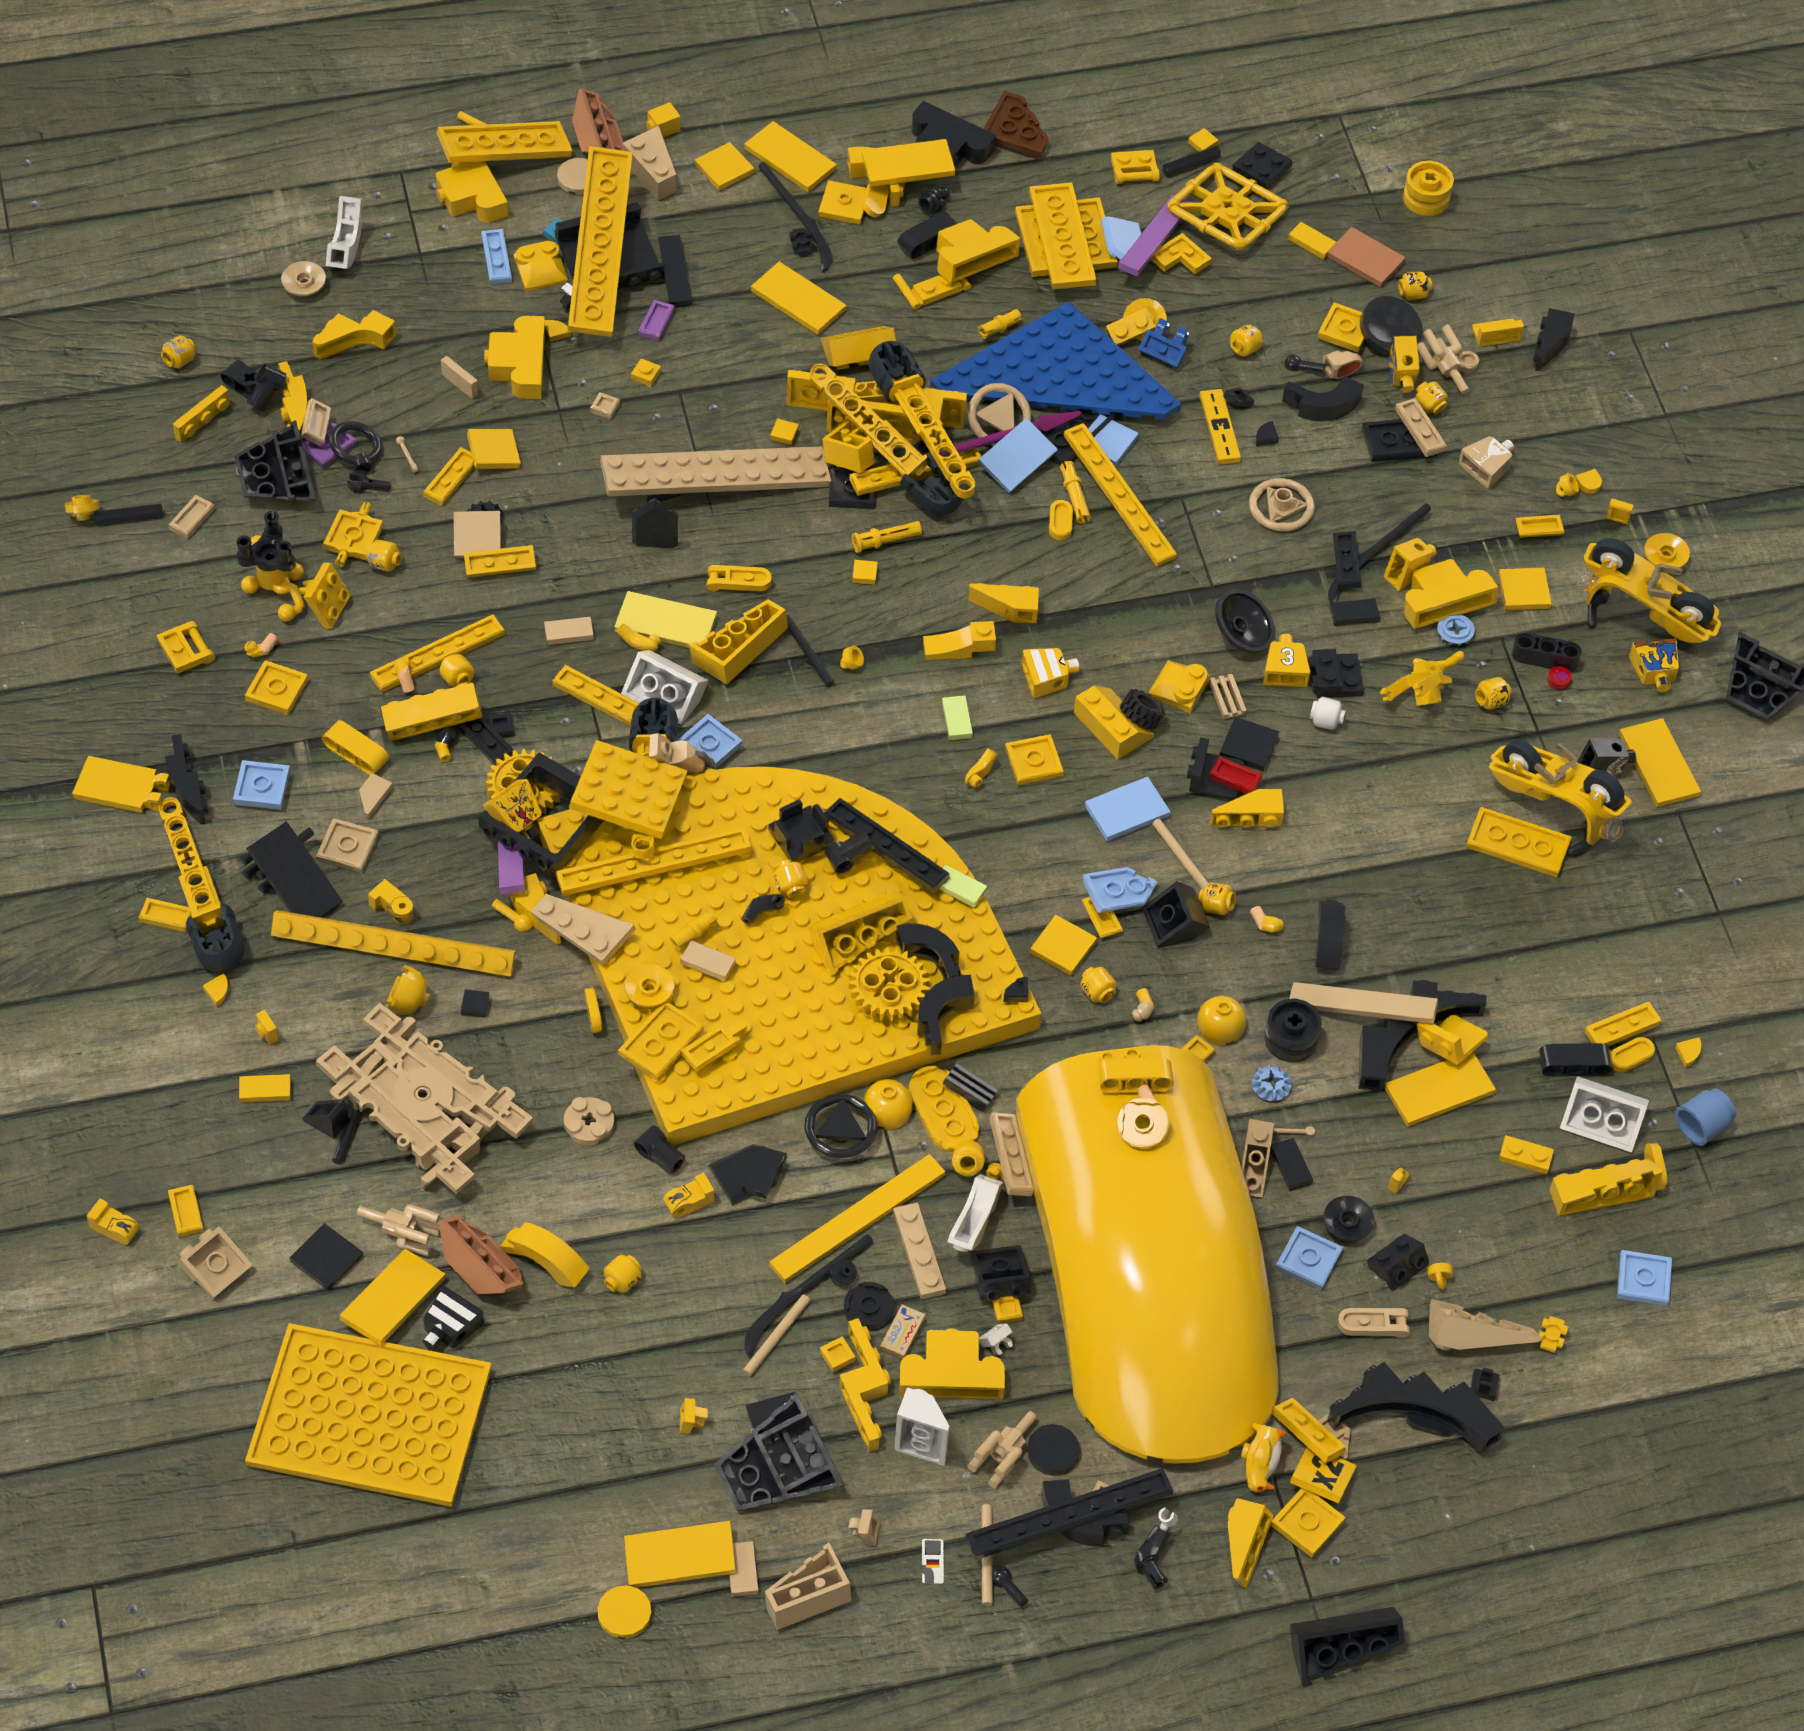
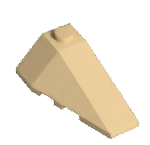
[1429,1299,1540,1351]

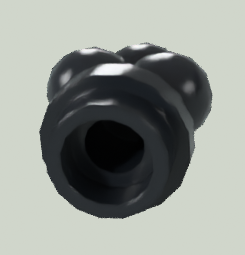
[918,187,950,213]

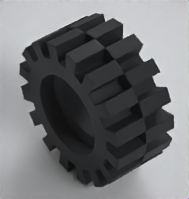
[1120,689,1166,730]

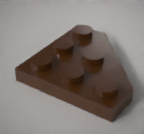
[984,91,1048,158]

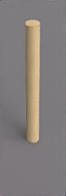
[1152,819,1208,889]
[742,1294,810,1377]
[981,1504,993,1607]

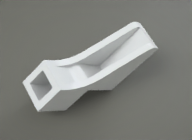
[948,1174,1004,1252]

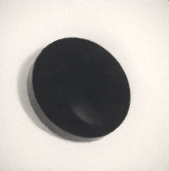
[1360,296,1422,356]

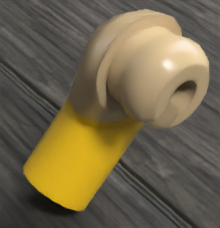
[1132,988,1154,1022]

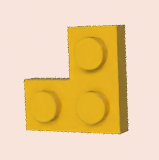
[1151,233,1212,274]

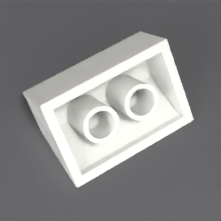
[621,650,709,725]
[1560,1076,1649,1152]
[894,1387,949,1466]

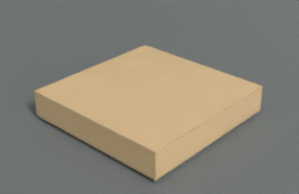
[454,511,501,558]
[316,818,379,873]

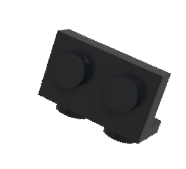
[1367,1233,1429,1290]

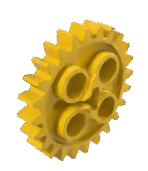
[486,749,560,814]
[849,947,930,1022]

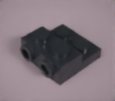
[1308,649,1364,698]
[970,1245,1030,1301]

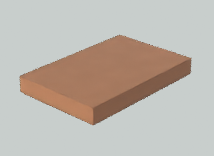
[1327,227,1406,288]

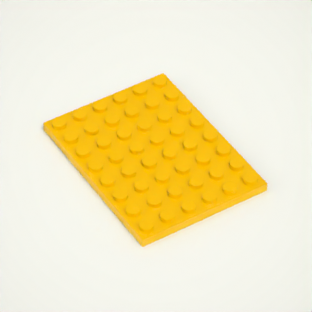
[245,1323,492,1507]

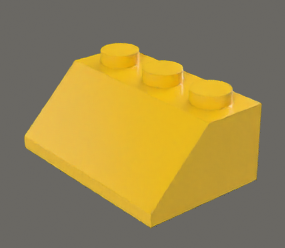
[821,326,896,370]
[1074,686,1154,760]

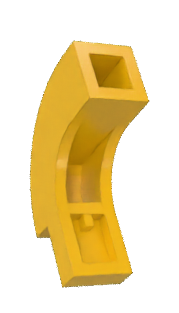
[847,147,905,207]
[500,1222,590,1287]

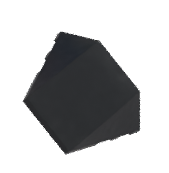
[234,420,316,501]
[1726,631,1804,721]

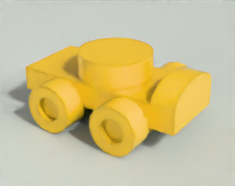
[1539,1316,1569,1353]

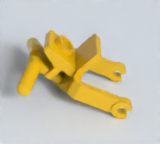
[1380,651,1464,706]

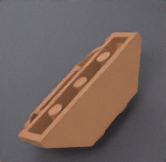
[572,88,623,154]
[439,1215,523,1294]

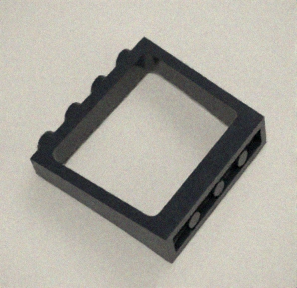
[478,752,605,873]

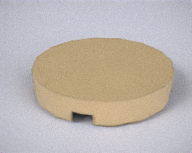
[557,158,588,195]

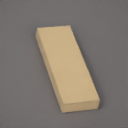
[1395,398,1447,457]

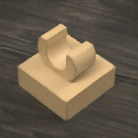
[848,1509,881,1546]

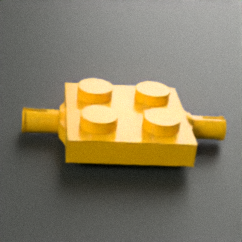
[323,502,383,567]

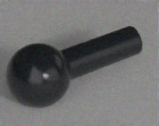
[1284,355,1326,373]
[992,1566,1028,1607]

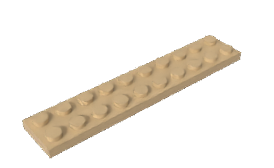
[600,446,831,496]

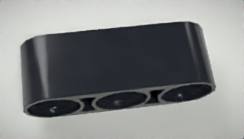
[897,211,958,259]
[1512,633,1582,672]
[1539,1043,1613,1076]

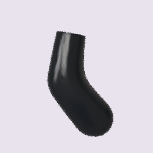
[741,894,785,925]

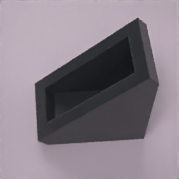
[302,1100,349,1139]

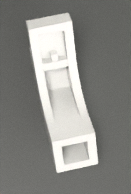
[326,196,363,269]

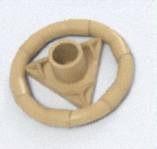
[968,383,1031,446]
[1249,478,1315,532]

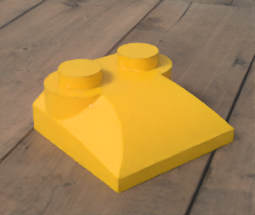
[514,241,568,292]
[1149,660,1210,713]

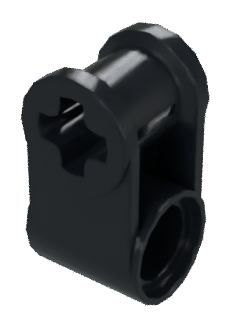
[220,359,258,399]

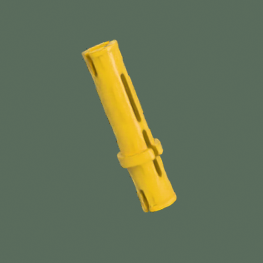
[1060,461,1091,524]

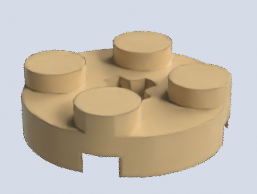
[564,1097,614,1146]

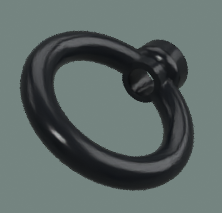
[329,421,382,473]

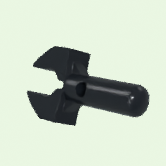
[347,470,391,494]

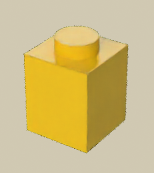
[646,103,680,138]

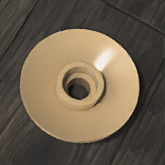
[281,261,326,296]

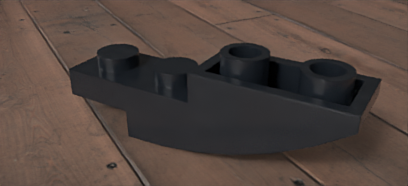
[165,734,209,824]

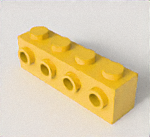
[381,683,483,741]

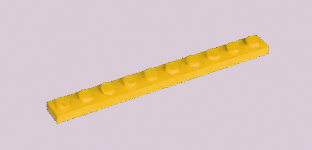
[271,910,515,976]

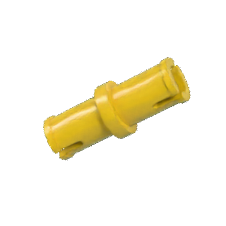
[978,309,1022,339]
[670,910,718,950]

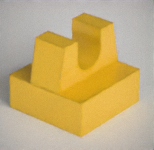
[679,1398,708,1434]

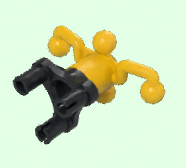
[236,511,305,622]

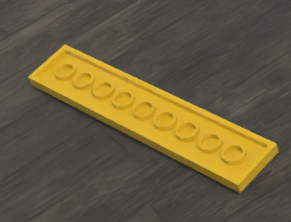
[567,146,633,337]

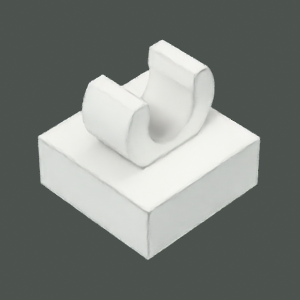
[979,1323,1013,1355]

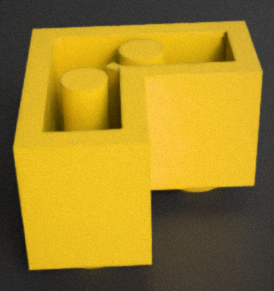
[822,419,875,473]

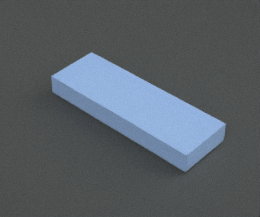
[481,229,512,285]

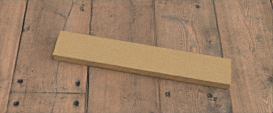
[1289,982,1438,1024]

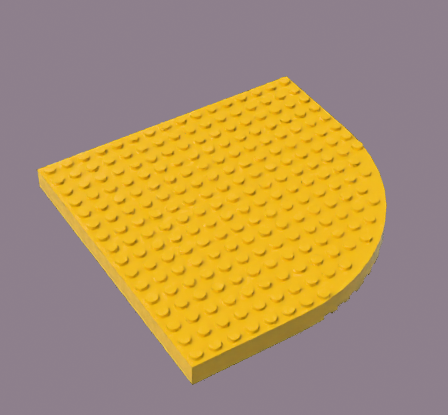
[537,767,1042,1146]

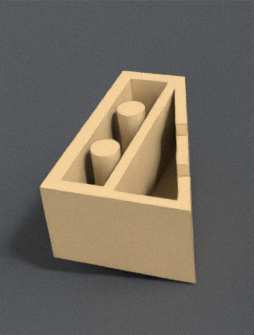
[622,126,676,201]
[765,1542,851,1630]

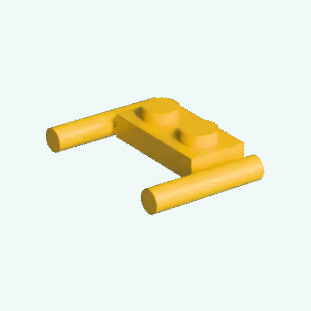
[893,274,971,310]

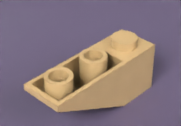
[1241,1119,1274,1198]

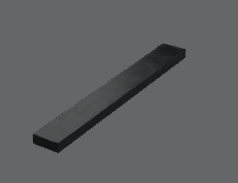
[965,1468,1174,1560]

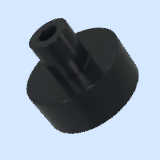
[829,1259,857,1286]

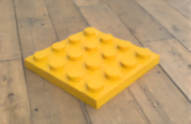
[1015,197,1118,277]
[569,740,688,839]

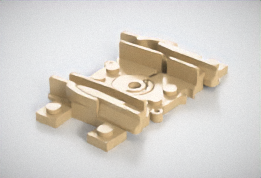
[316,1003,533,1194]

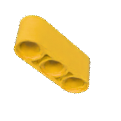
[322,720,390,775]
[1098,1057,1174,1093]

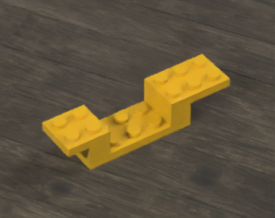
[787,370,967,444]

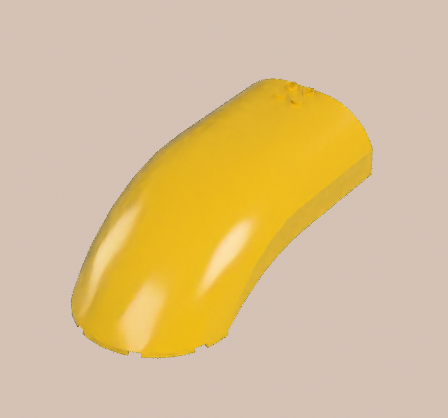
[1016,1045,1279,1464]

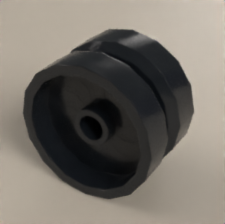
[1264,998,1322,1063]

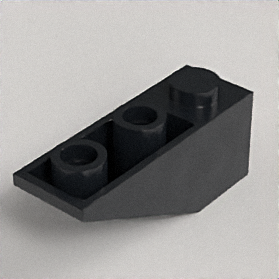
[1533,308,1575,371]

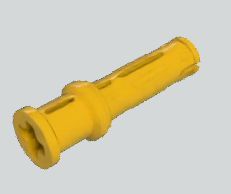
[852,521,922,553]

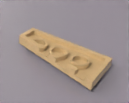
[530,894,636,965]

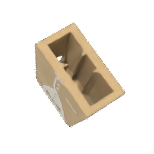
[1458,436,1515,490]

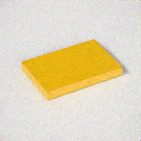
[618,1001,704,1081]

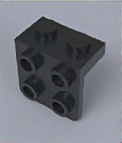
[1187,737,1244,800]

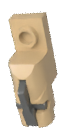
[649,733,715,775]

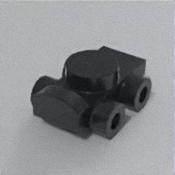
[789,228,815,256]

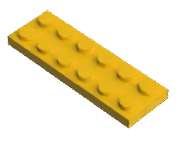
[437,121,573,163]
[1029,183,1096,290]

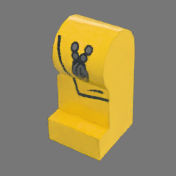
[368,879,414,925]
[663,1172,715,1218]
[87,1199,140,1245]

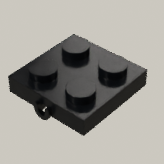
[1232,142,1292,189]

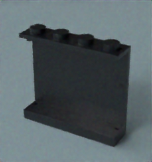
[555,202,665,290]

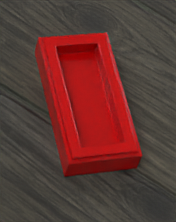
[1209,756,1263,794]

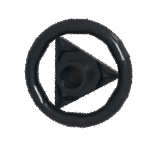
[804,1094,878,1158]

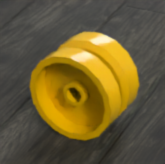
[1403,161,1454,216]

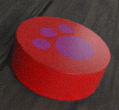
[1547,666,1572,690]

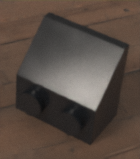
[1142,881,1210,948]

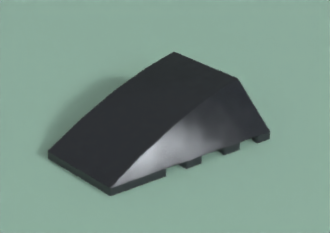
[714,1392,844,1512]

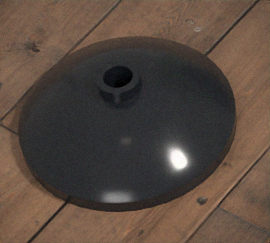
[1215,589,1275,653]

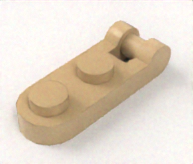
[1337,1308,1410,1338]

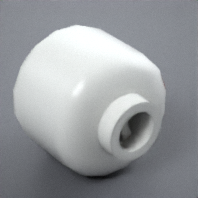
[1310,697,1346,730]

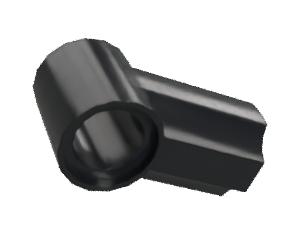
[246,363,286,412]
[825,829,876,874]
[633,1125,685,1174]

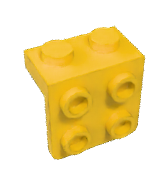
[1417,1015,1488,1065]

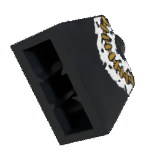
[1577,738,1636,777]

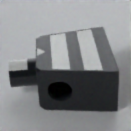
[422,1285,484,1351]

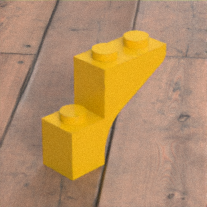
[312,310,396,359]

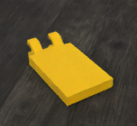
[72,756,172,813]

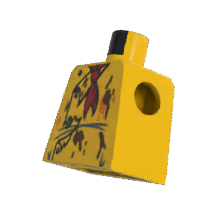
[482,779,542,839]

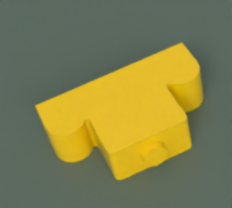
[435,161,509,223]
[936,219,1021,283]
[484,316,545,399]
[1404,559,1498,629]
[899,1329,1005,1400]

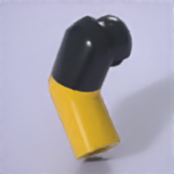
[435,728,457,762]

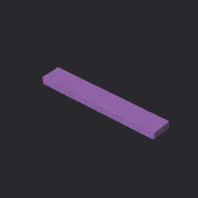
[1118,195,1192,276]

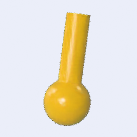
[491,899,533,933]

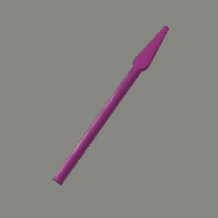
[939,411,1081,457]

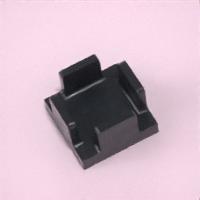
[768,799,835,862]

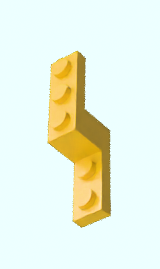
[839,1318,891,1453]

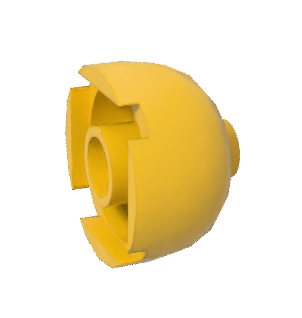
[385,964,430,1016]
[1196,995,1246,1046]
[863,1079,913,1130]

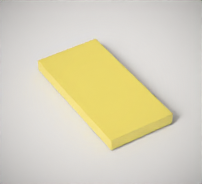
[614,591,717,648]

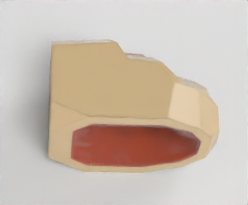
[1322,351,1362,379]

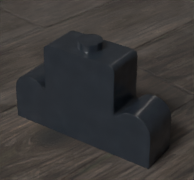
[912,101,996,168]

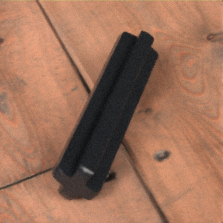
[1162,146,1221,176]
[94,503,163,525]

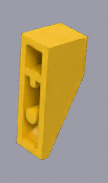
[1228,1499,1274,1588]

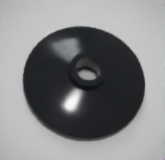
[1323,1196,1374,1241]

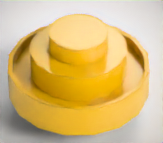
[65,495,100,521]

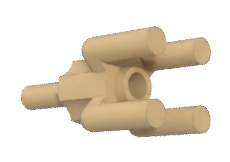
[1417,324,1469,394]
[356,1204,441,1257]
[967,1411,1037,1489]

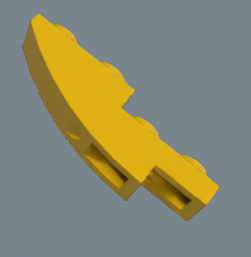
[278,361,308,440]

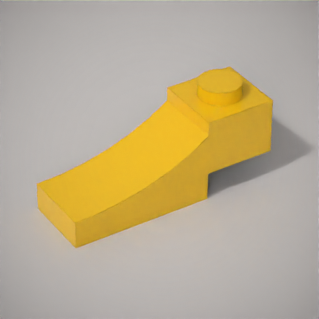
[923,621,996,661]

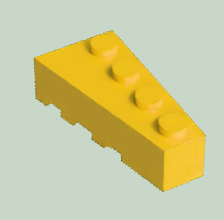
[689,599,788,685]

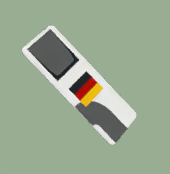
[922,1539,944,1584]

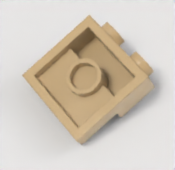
[177,1227,253,1300]

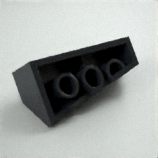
[1290,1607,1405,1686]

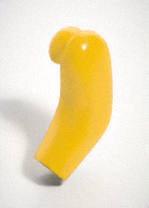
[616,623,661,652]
[965,748,998,788]

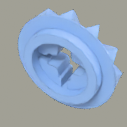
[1437,615,1475,646]
[1252,1065,1292,1101]

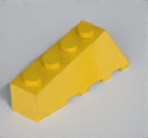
[807,891,913,976]
[1549,1159,1663,1216]

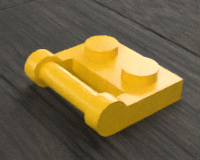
[1111,150,1160,184]
[157,621,216,674]

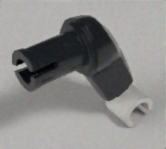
[1134,1508,1178,1589]

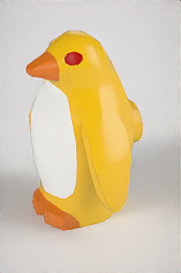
[1241,1423,1287,1493]

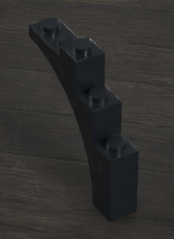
[1358,980,1487,1091]
[1327,1362,1505,1453]

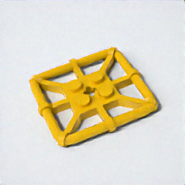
[1167,163,1289,250]

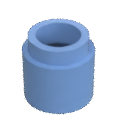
[1675,1088,1736,1146]

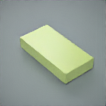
[942,696,973,740]
[938,865,987,908]

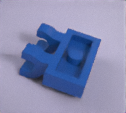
[1138,318,1190,369]

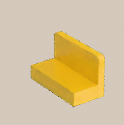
[1472,319,1524,347]

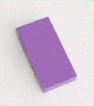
[638,300,675,342]

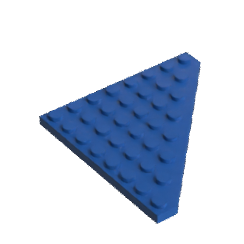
[930,301,1181,420]

